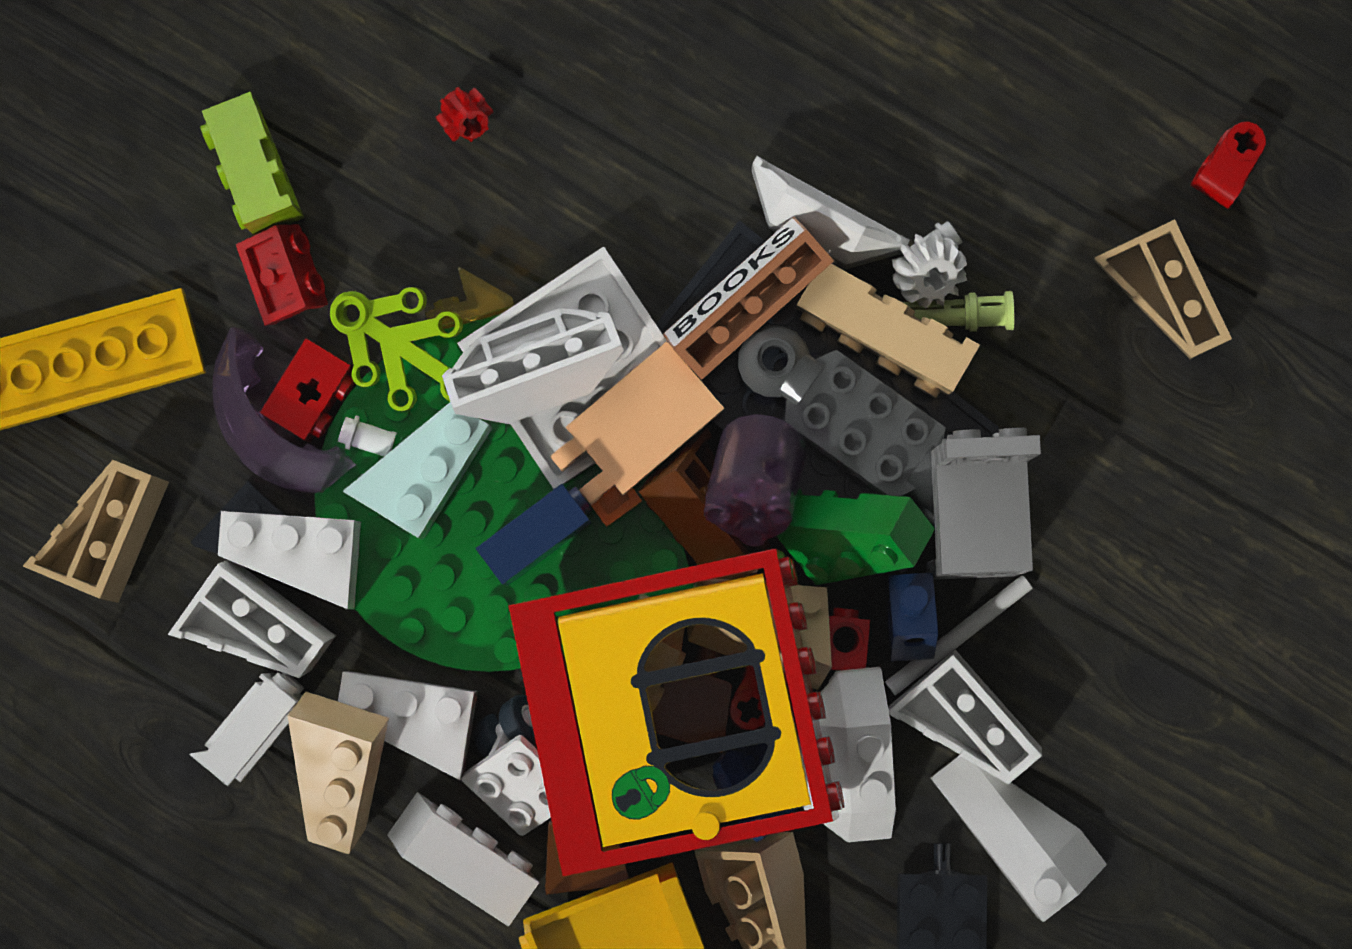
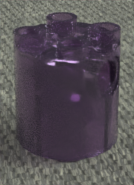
[704,414,806,547]

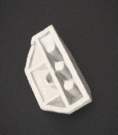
[752,156,910,270]
[442,308,624,424]
[798,667,896,842]

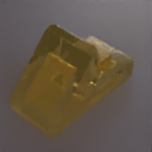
[425,267,515,330]

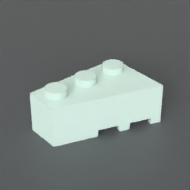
[343,402,492,540]

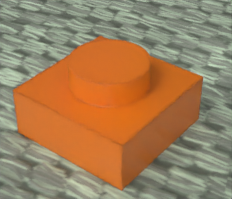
[591,486,642,527]

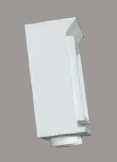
[189,672,304,786]

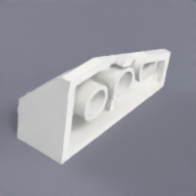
[930,755,1107,922]

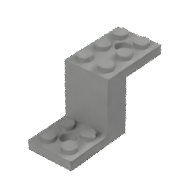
[926,428,1041,580]

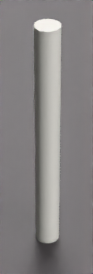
[885,575,1033,696]

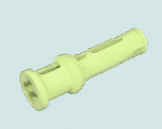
[902,291,1014,332]

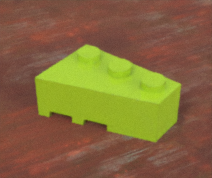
[200,92,304,235]

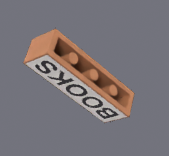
[663,216,834,380]

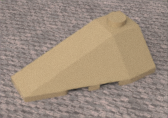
[695,832,806,949]

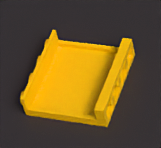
[519,862,706,949]

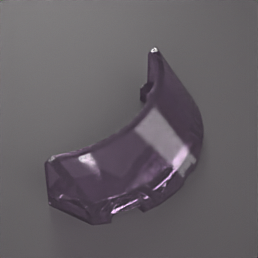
[212,327,355,493]

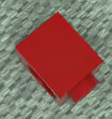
[829,608,870,670]

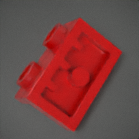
[236,224,328,326]

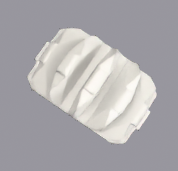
[892,231,967,309]

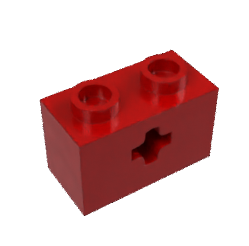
[260,339,355,443]

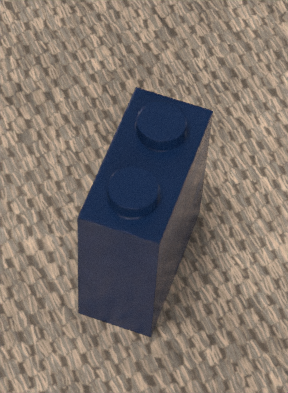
[475,484,593,586]

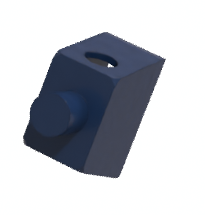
[884,573,938,662]

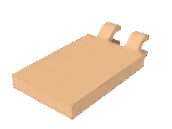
[550,341,724,505]

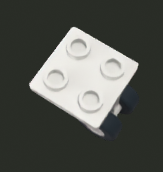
[462,695,551,836]

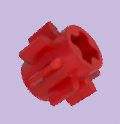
[436,87,493,142]

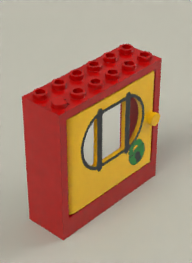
[509,548,845,876]

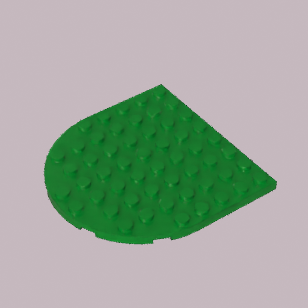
[315,314,694,672]

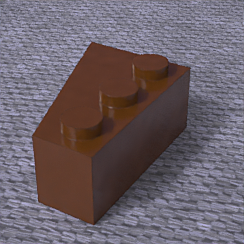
[639,426,772,580]

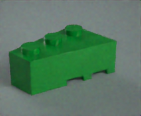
[766,487,935,585]

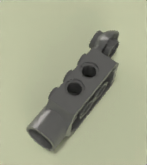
[738,325,945,514]

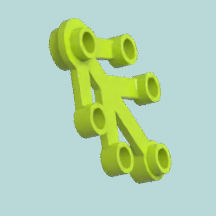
[330,287,463,411]

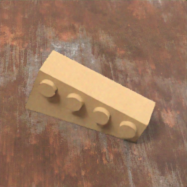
[796,264,980,398]

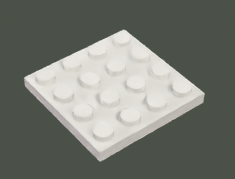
[457,247,667,489]

